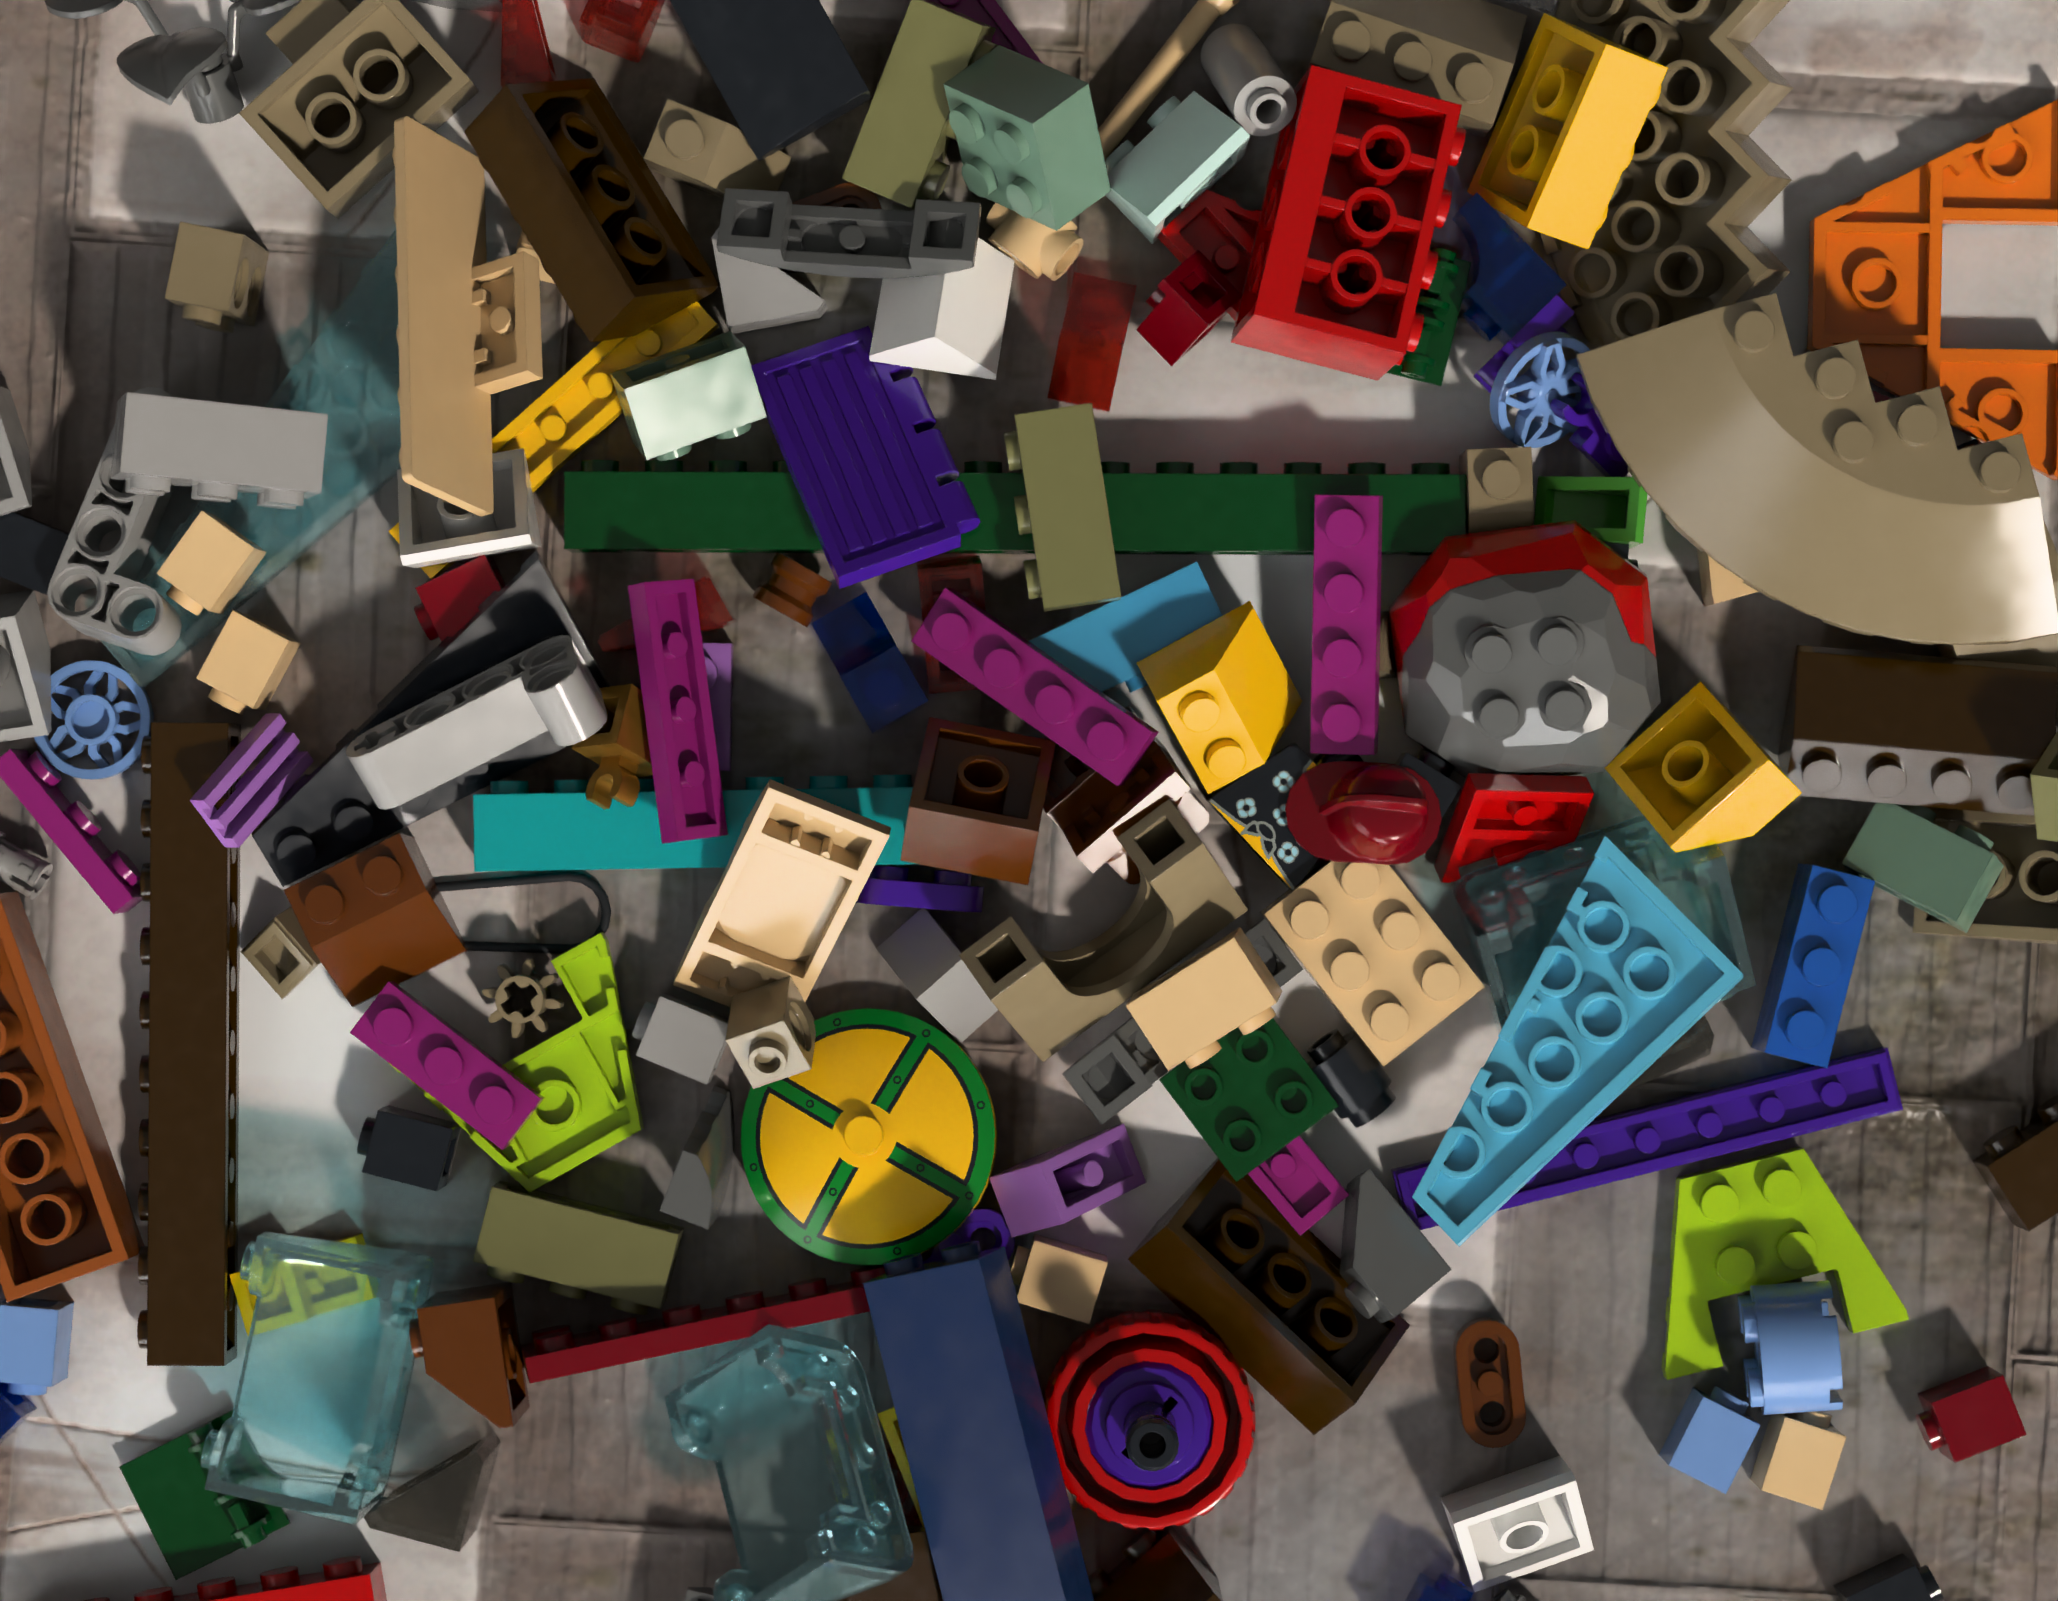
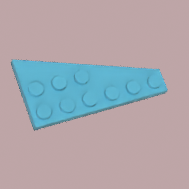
[1412,836,1744,1247]

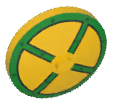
[741,1008,997,1265]

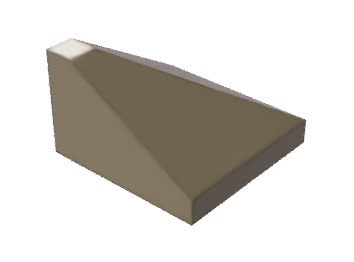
[240,907,321,999]

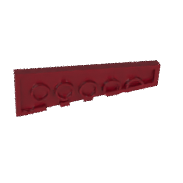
[521,1265,885,1384]

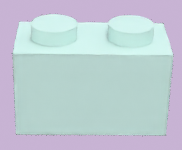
[1105,91,1250,244]

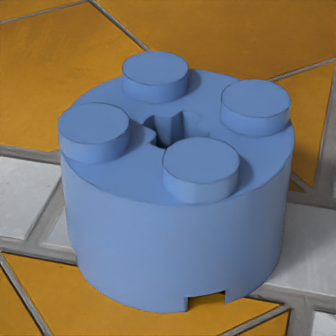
[1737,1280,1843,1415]

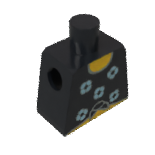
[1207,742,1364,890]

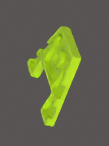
[389,932,644,1192]
[1661,1147,1909,1380]

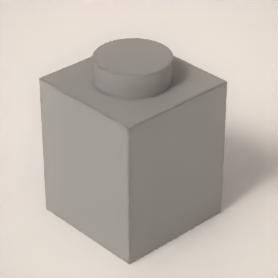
[632,993,729,1085]

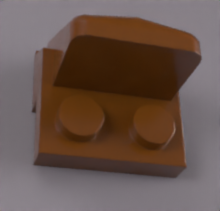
[1043,705,1210,885]

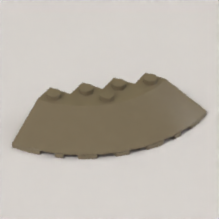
[1541,0,1793,350]
[1576,293,2058,646]

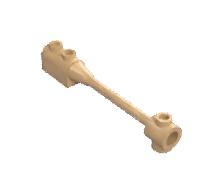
[986,0,1240,281]

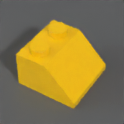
[1136,601,1302,794]
[1605,681,1802,853]

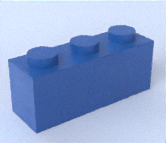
[1751,863,1875,1068]

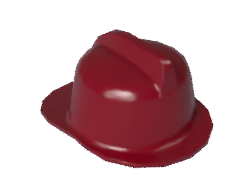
[1285,761,1442,865]

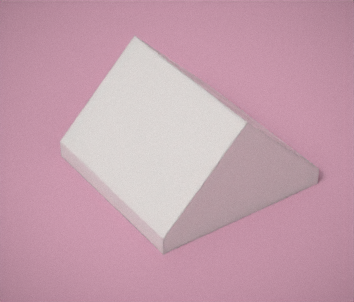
[869,237,1015,380]
[397,448,542,568]
[1441,1456,1594,1592]

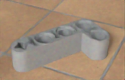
[47,387,182,656]
[345,635,607,810]

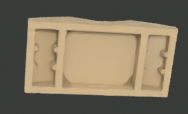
[673,779,891,1007]

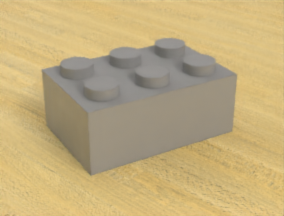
[111,392,328,509]

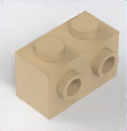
[1126,927,1282,1071]

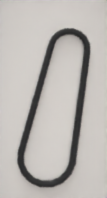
[436,872,611,954]

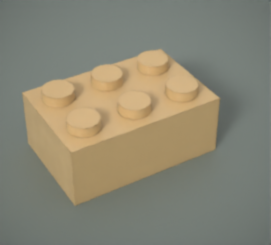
[1260,860,1485,1067]

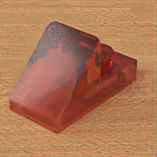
[1047,272,1137,412]

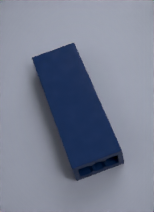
[863,1241,1094,1601]

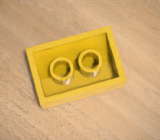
[1467,13,1668,249]

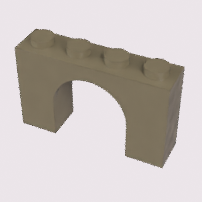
[959,799,1248,1062]

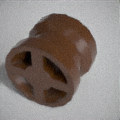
[752,552,832,628]

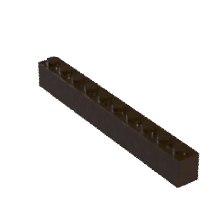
[137,722,241,1366]

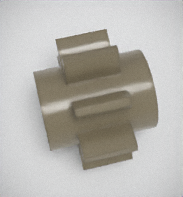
[482,958,565,1038]

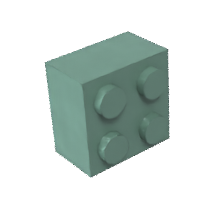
[943,45,1111,231]

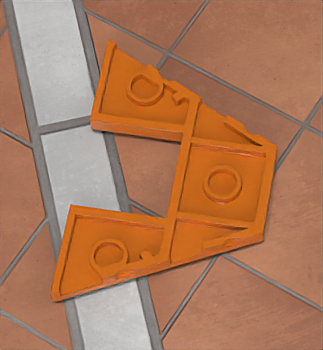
[1807,99,2058,480]

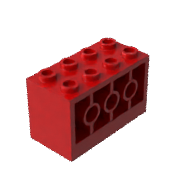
[1231,65,1466,381]

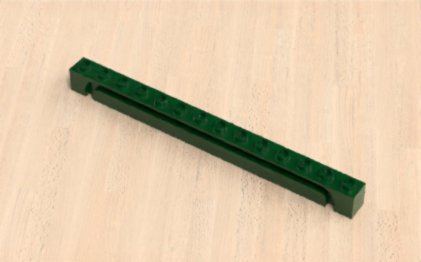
[564,460,1466,556]

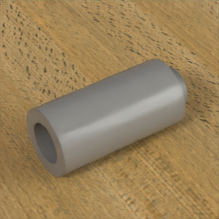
[1200,24,1297,136]

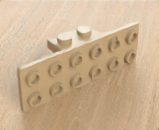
[392,116,543,517]

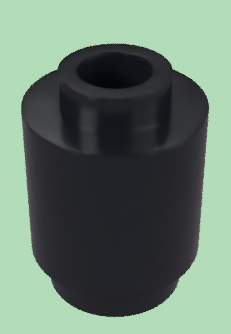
[1307,1029,1396,1127]

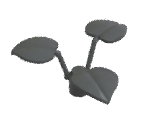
[45,0,300,124]

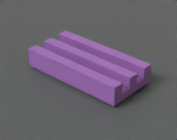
[190,713,314,848]

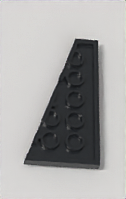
[252,550,611,887]

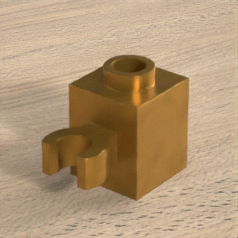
[571,684,653,809]

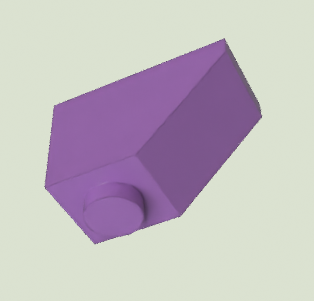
[989,1123,1146,1237]

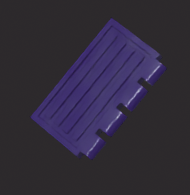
[751,326,981,589]

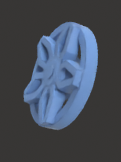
[1490,332,1590,448]
[34,660,154,780]

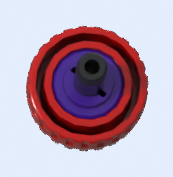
[1043,1309,1256,1531]

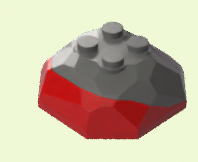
[1389,520,1661,779]

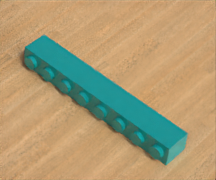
[473,775,915,872]

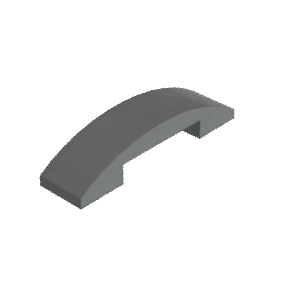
[716,188,982,278]
[1062,919,1303,1125]

